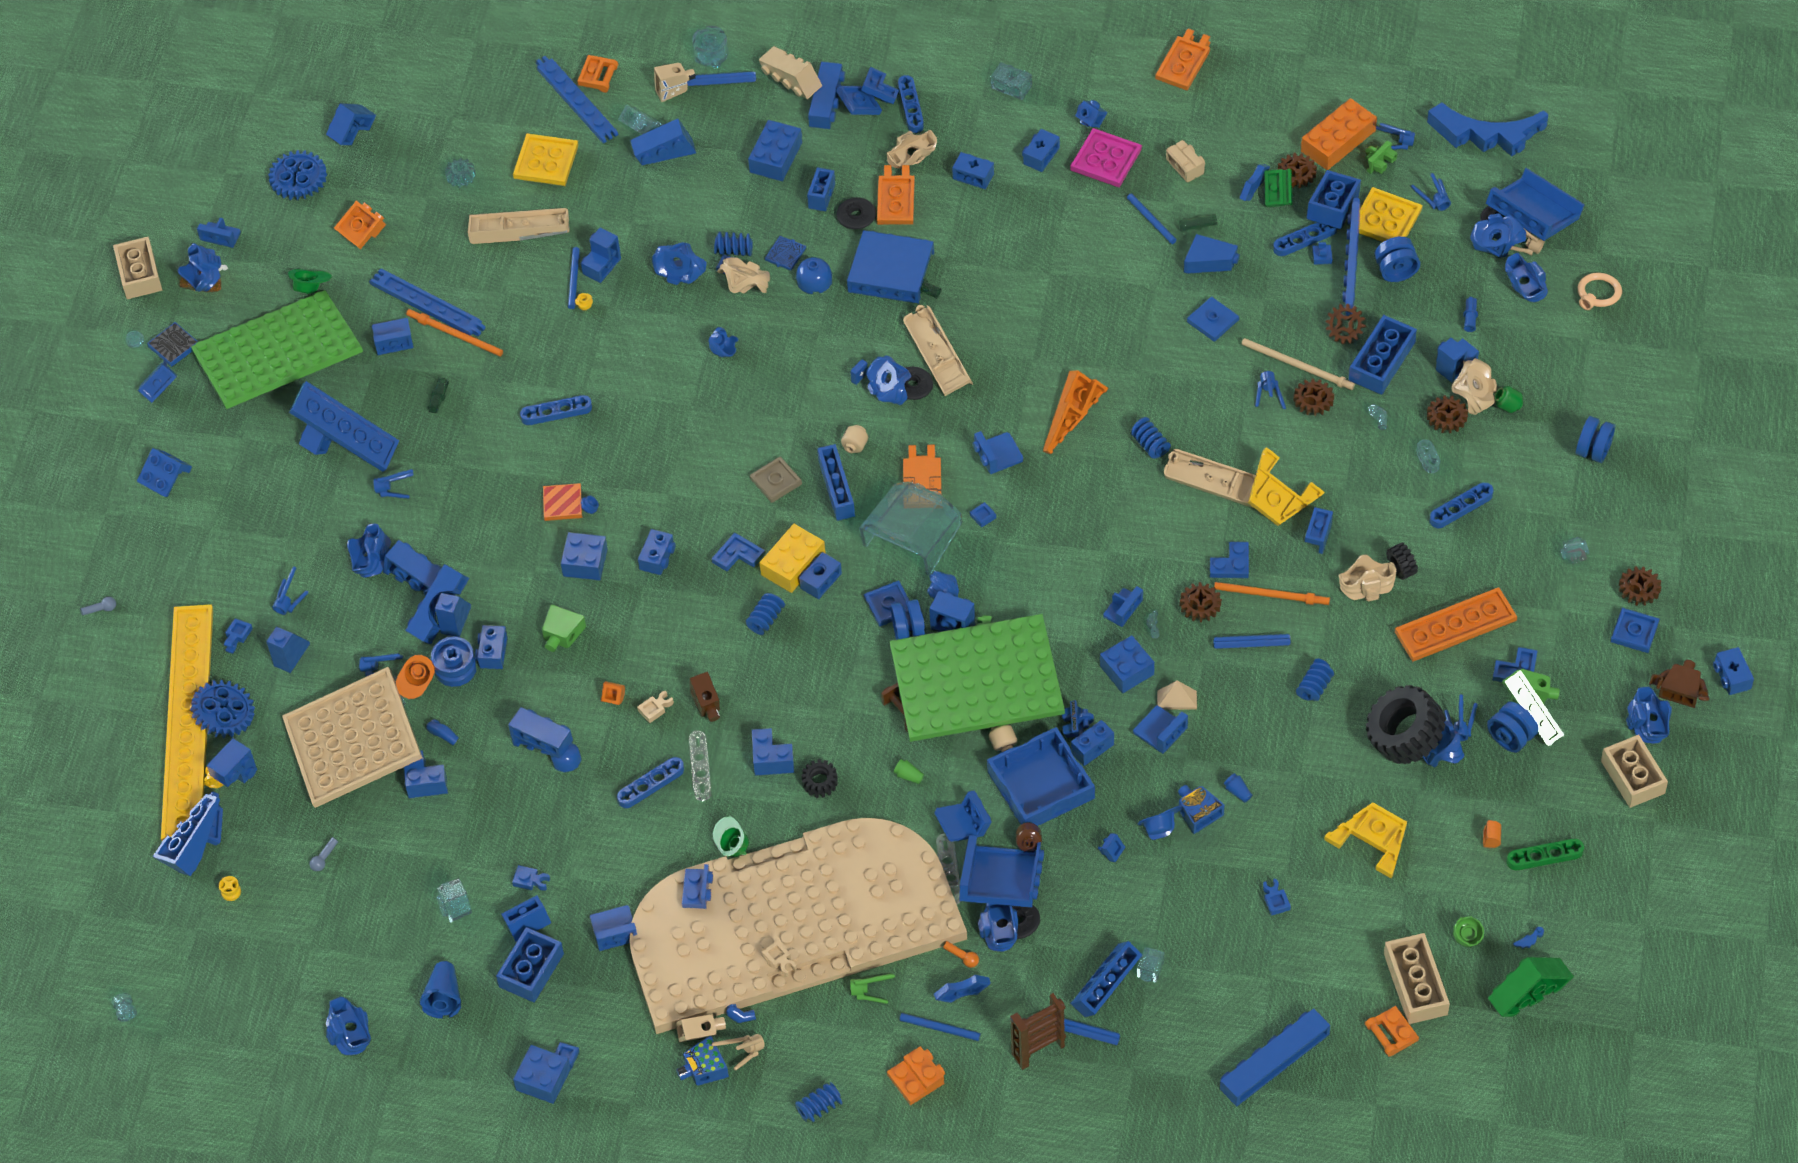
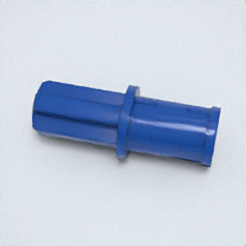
[1463,297,1478,332]

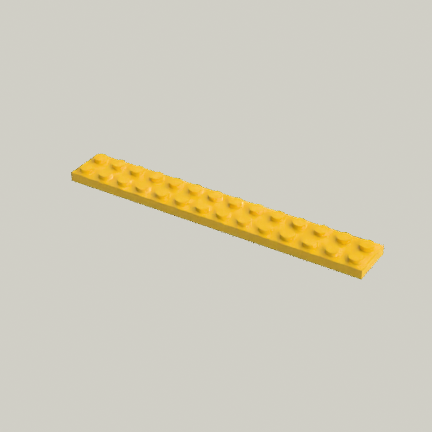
[161,604,213,841]

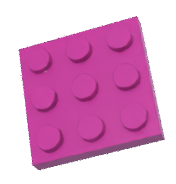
[1070,128,1142,188]

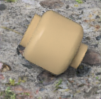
[841,425,868,453]
[989,725,1017,752]

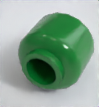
[1494,386,1523,413]

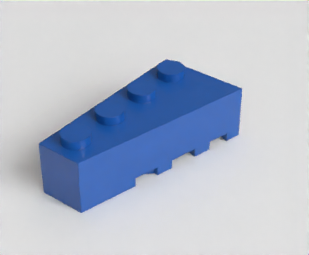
[383,540,456,596]

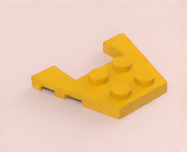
[1248,447,1325,526]
[1324,803,1407,878]

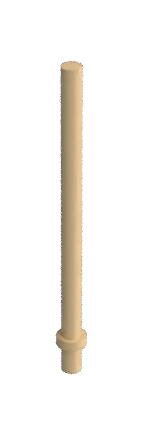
[1242,338,1355,390]

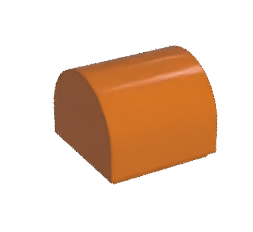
[601,681,625,705]
[1483,820,1501,848]

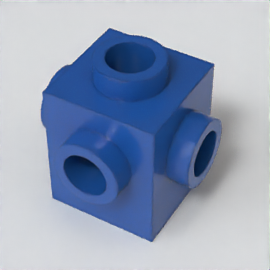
[1075,100,1108,128]

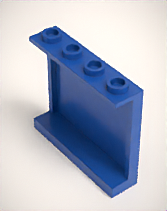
[1485,168,1584,241]
[847,230,935,304]
[959,835,1044,907]

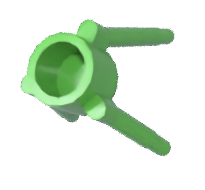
[850,973,895,1004]

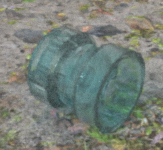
[112,993,137,1022]

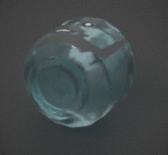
[1560,537,1590,564]

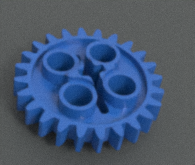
[268,150,327,200]
[190,680,255,738]

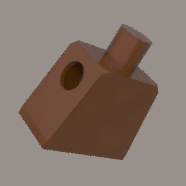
[690,671,720,722]

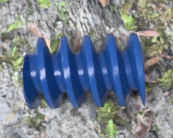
[714,231,753,257]
[1131,417,1171,459]
[746,593,785,635]
[1296,658,1334,701]
[795,1082,843,1122]

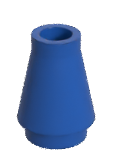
[1224,773,1253,803]

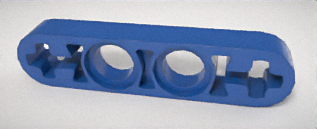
[898,75,924,133]
[1273,222,1337,256]
[520,395,592,425]
[1430,483,1493,528]
[617,757,684,808]

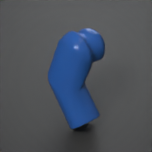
[726,1004,756,1023]

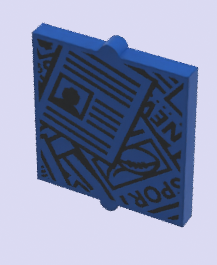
[765,236,806,270]

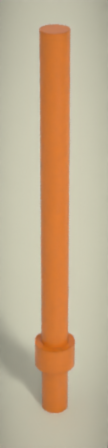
[406,309,503,357]
[1214,582,1330,605]

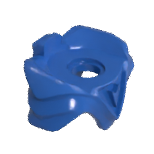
[1470,213,1526,257]
[652,242,707,285]
[178,243,221,292]
[1505,253,1548,302]
[866,356,911,405]
[347,523,391,577]
[1626,687,1672,744]
[1423,721,1464,768]
[978,903,1018,952]
[326,997,371,1055]

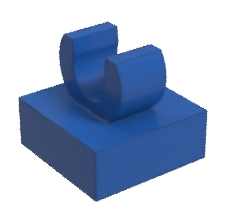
[1312,242,1332,265]
[1098,833,1125,862]

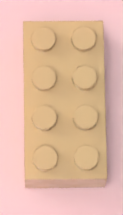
[1384,933,1450,1024]

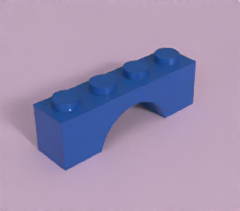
[405,564,469,644]

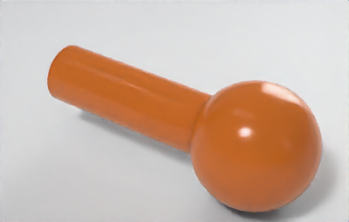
[943,941,979,968]

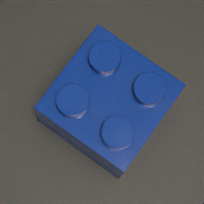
[561,532,608,580]
[929,591,975,632]
[1100,635,1155,694]
[513,1045,571,1104]

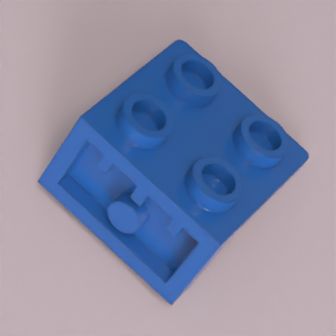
[372,318,414,355]
[137,448,192,497]
[1133,705,1188,754]
[590,905,637,951]

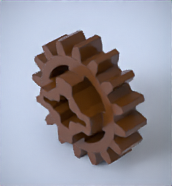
[1278,153,1317,188]
[1325,304,1366,344]
[1293,378,1335,416]
[1427,395,1468,434]
[1619,566,1662,606]
[1179,582,1222,622]

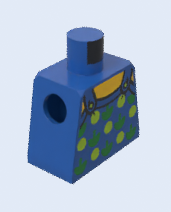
[676,1036,729,1085]

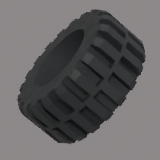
[1366,685,1445,764]

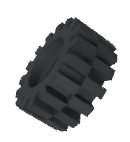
[1386,542,1418,580]
[802,759,838,798]

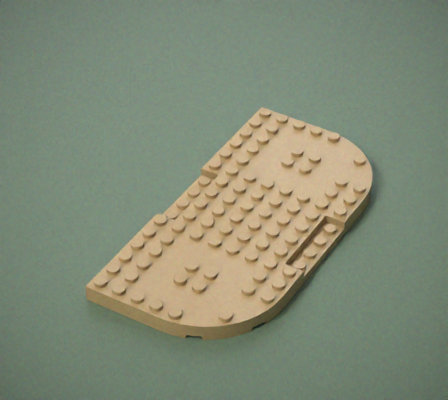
[630,818,967,1034]

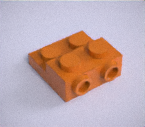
[334,201,386,250]
[887,1046,945,1106]

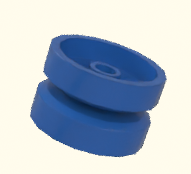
[1374,236,1421,282]
[1576,416,1616,463]
[890,599,925,640]
[431,637,476,687]
[1487,702,1539,753]

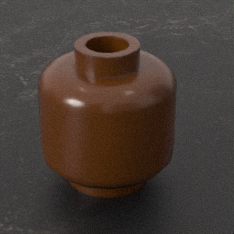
[1016,822,1042,852]

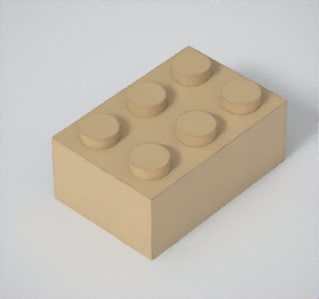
[113,236,163,299]
[1601,735,1668,808]

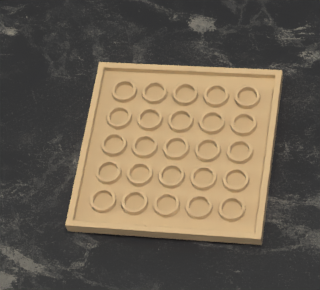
[282,667,423,808]

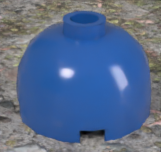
[796,257,832,294]

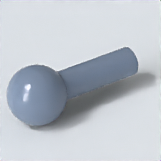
[80,597,116,616]
[309,837,338,871]

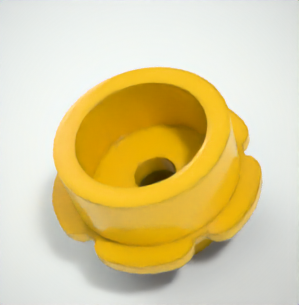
[575,293,593,310]

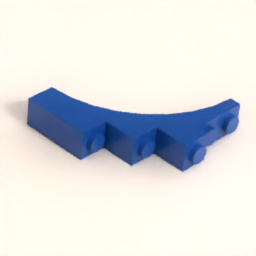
[1427,102,1548,157]

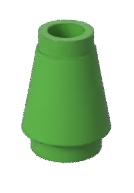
[893,759,924,784]

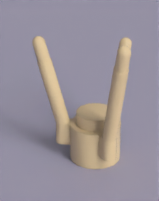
[1510,229,1545,256]
[712,1034,765,1070]

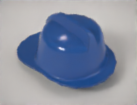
[1138,805,1183,840]

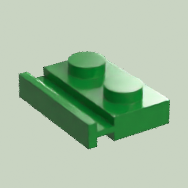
[1265,169,1293,207]

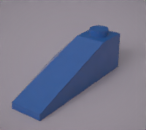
[153,794,220,876]

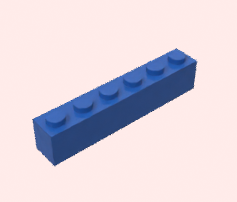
[1220,1008,1330,1107]

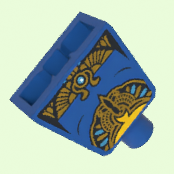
[1178,785,1225,834]

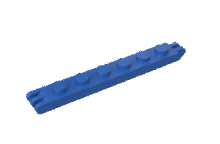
[536,56,619,144]
[1343,198,1360,316]
[369,269,485,336]

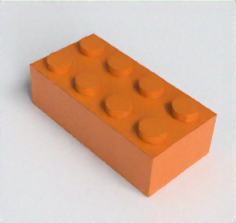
[1301,98,1377,170]

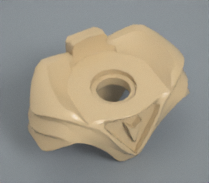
[887,130,937,169]
[717,257,770,293]
[1451,358,1497,415]
[1338,555,1396,601]

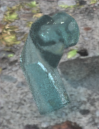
[1368,404,1387,430]

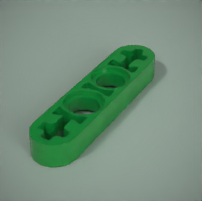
[1507,839,1584,871]

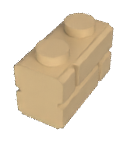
[1166,140,1205,182]

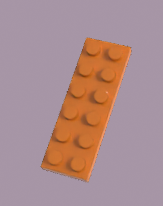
[1395,587,1517,662]

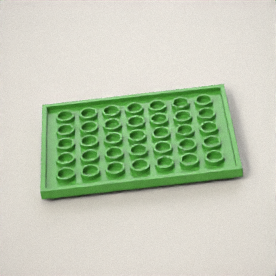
[191,290,363,409]
[890,614,1065,742]

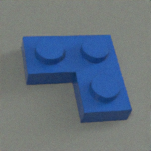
[861,67,899,104]
[712,533,765,571]
[1210,542,1249,578]
[1492,647,1538,682]

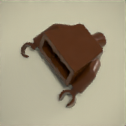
[1648,660,1710,708]

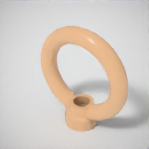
[1578,273,1622,310]

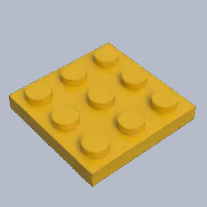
[513,133,579,186]
[1350,187,1423,242]

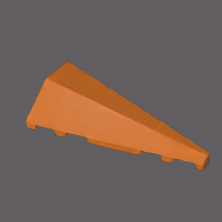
[1043,370,1108,454]

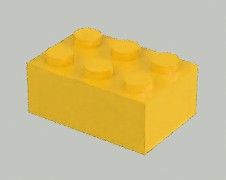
[759,524,826,593]

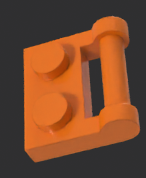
[578,55,619,93]
[1365,1006,1419,1057]

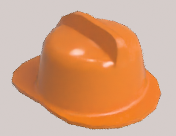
[396,655,435,699]

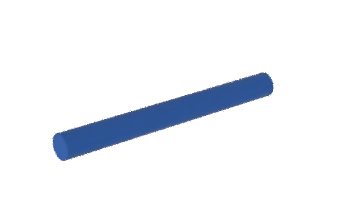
[1127,193,1177,244]
[568,247,580,309]
[900,1013,981,1041]

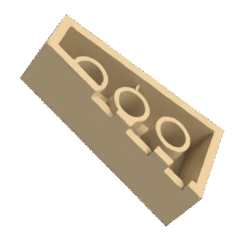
[759,46,822,99]

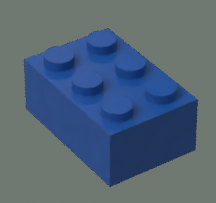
[748,120,802,182]
[1307,170,1361,229]
[496,927,564,1003]

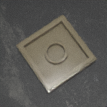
[750,457,802,503]

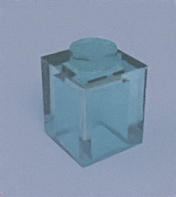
[1137,947,1165,983]

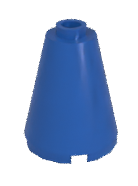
[420,961,461,1018]

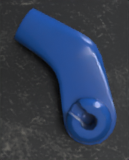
[426,719,459,745]

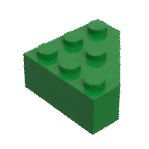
[1488,957,1574,1017]

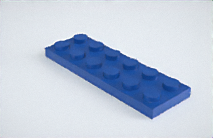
[289,381,399,472]

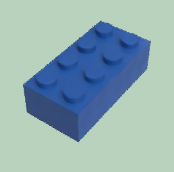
[1349,315,1417,395]

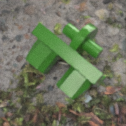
[1365,140,1397,174]

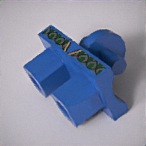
[1062,700,1094,738]

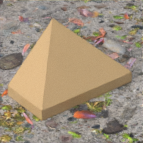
[1157,681,1197,710]

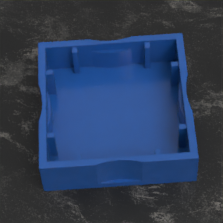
[987,727,1095,826]

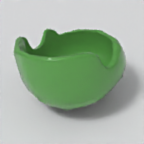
[1453,916,1484,947]

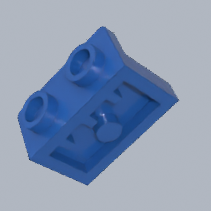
[682,864,713,909]

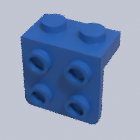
[973,431,1023,474]
[934,790,992,842]

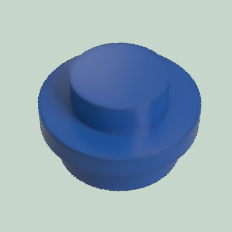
[581,496,599,514]

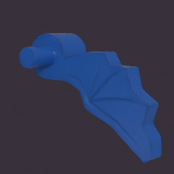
[1513,927,1544,949]

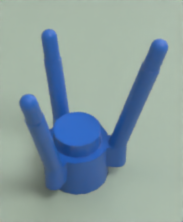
[1376,123,1415,150]
[1411,173,1451,211]
[1255,371,1286,409]
[374,469,414,499]
[272,566,308,615]
[359,654,403,676]
[1444,694,1478,741]

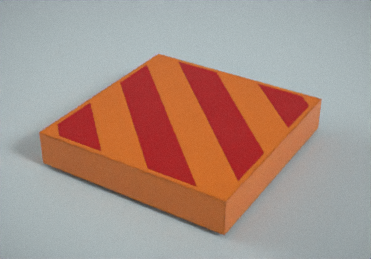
[543,483,582,521]

